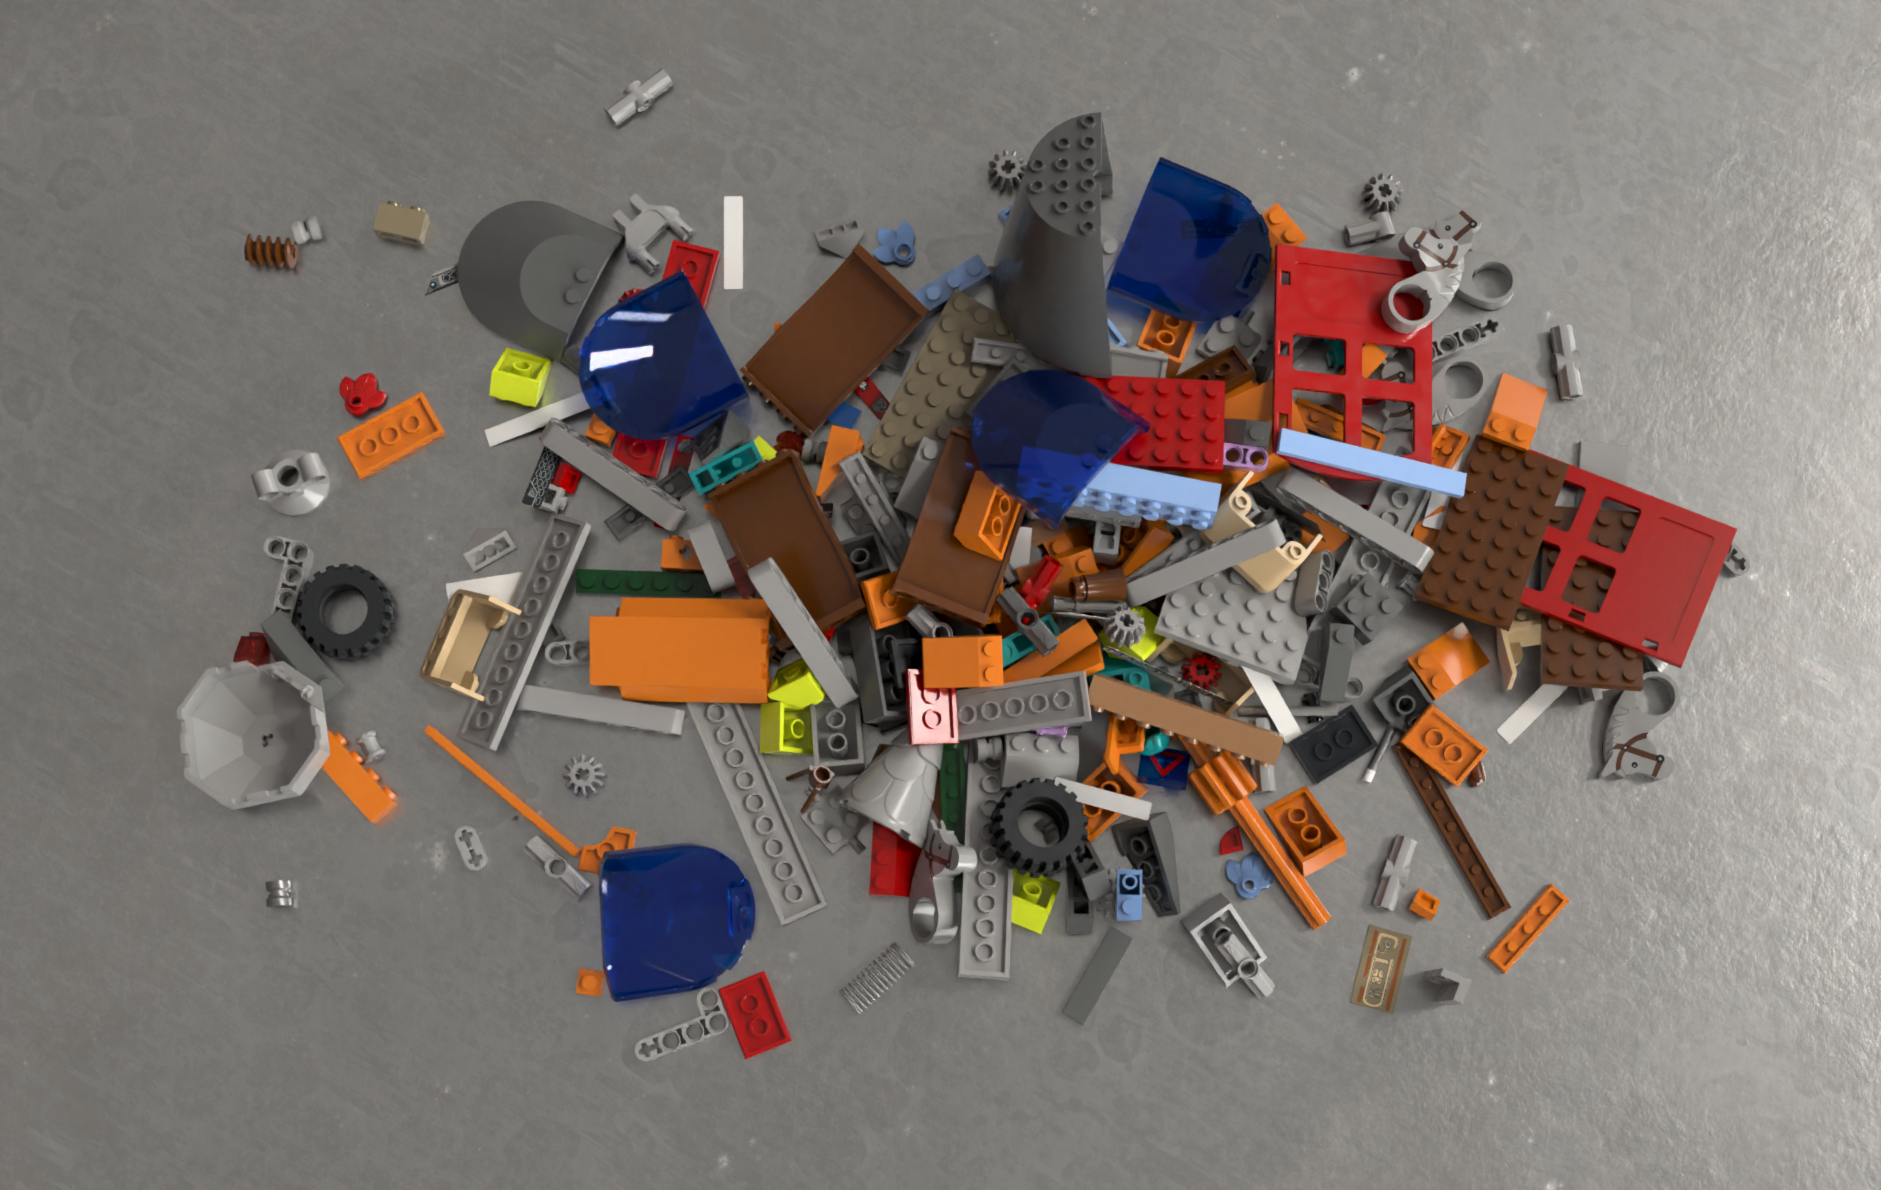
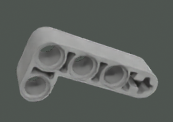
[1405,316,1502,365]
[263,536,314,627]
[634,988,729,1061]

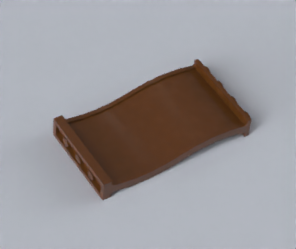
[740,243,930,438]
[889,427,1030,629]
[707,448,868,652]

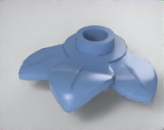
[873,221,916,265]
[1226,852,1275,899]

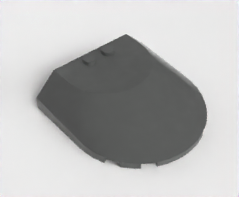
[458,201,626,364]

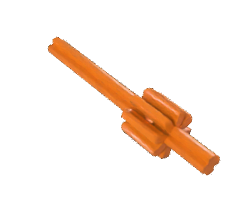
[1175,733,1332,930]

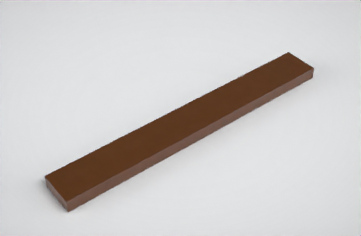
[1391,742,1511,920]

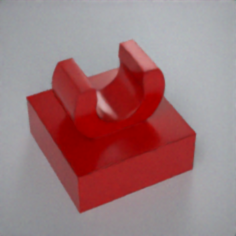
[551,463,581,495]

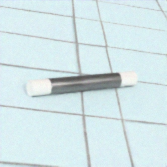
[1362,723,1398,783]

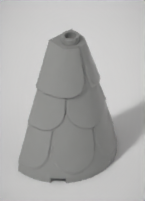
[835,727,944,848]

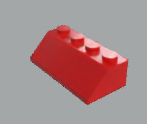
[869,821,922,898]

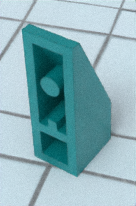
[688,440,763,495]

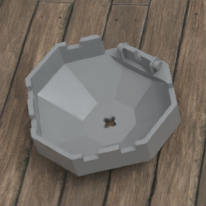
[177,660,330,810]

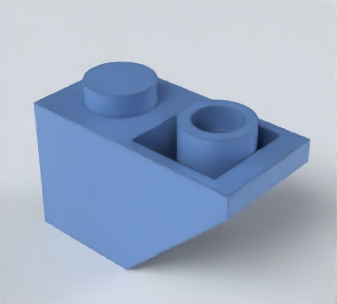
[1115,869,1142,922]

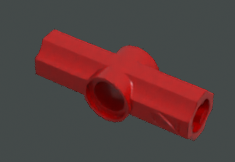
[1006,555,1063,625]

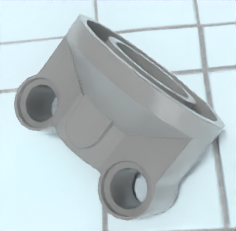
[251,449,330,517]

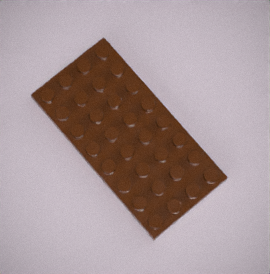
[1414,434,1569,631]
[1540,506,1643,692]

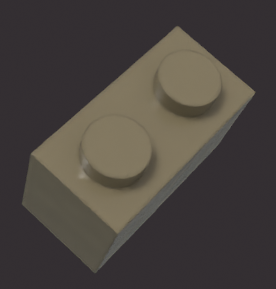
[373,201,430,246]

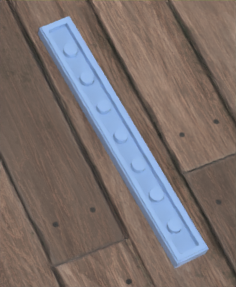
[1276,428,1467,499]

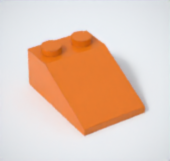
[1219,203,1308,289]
[1136,296,1201,378]
[1479,373,1548,452]
[815,425,865,504]
[1015,545,1098,613]
[1403,622,1490,701]
[921,634,1004,688]
[1076,758,1149,842]
[1264,786,1347,878]

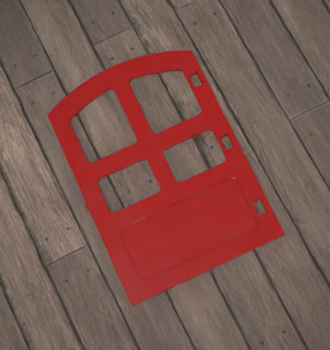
[1272,244,1433,481]
[1519,449,1737,668]

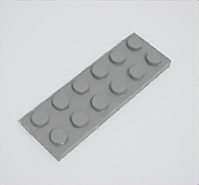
[956,671,1092,741]

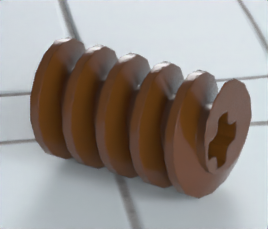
[244,234,298,268]

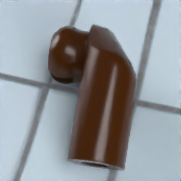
[1468,761,1486,787]

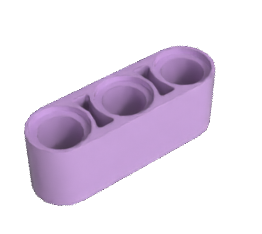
[1223,443,1269,472]

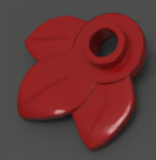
[339,373,387,416]

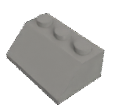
[1000,733,1079,789]

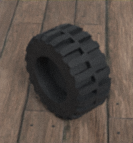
[296,564,395,660]
[989,778,1088,878]

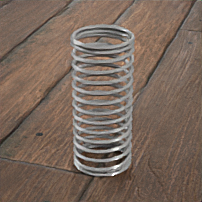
[840,942,915,1014]

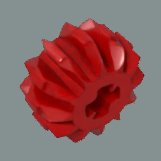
[1180,652,1222,693]

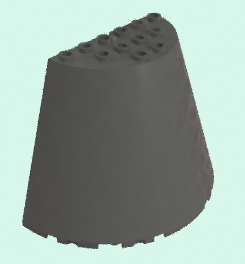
[992,112,1113,378]

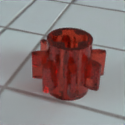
[773,430,805,456]

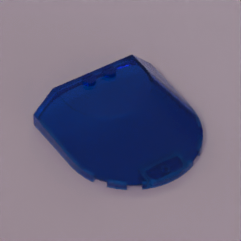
[1106,157,1272,323]
[578,270,750,440]
[971,370,1151,530]
[598,843,756,1002]

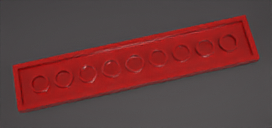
[612,240,720,479]

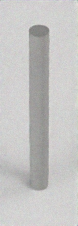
[1239,706,1338,716]

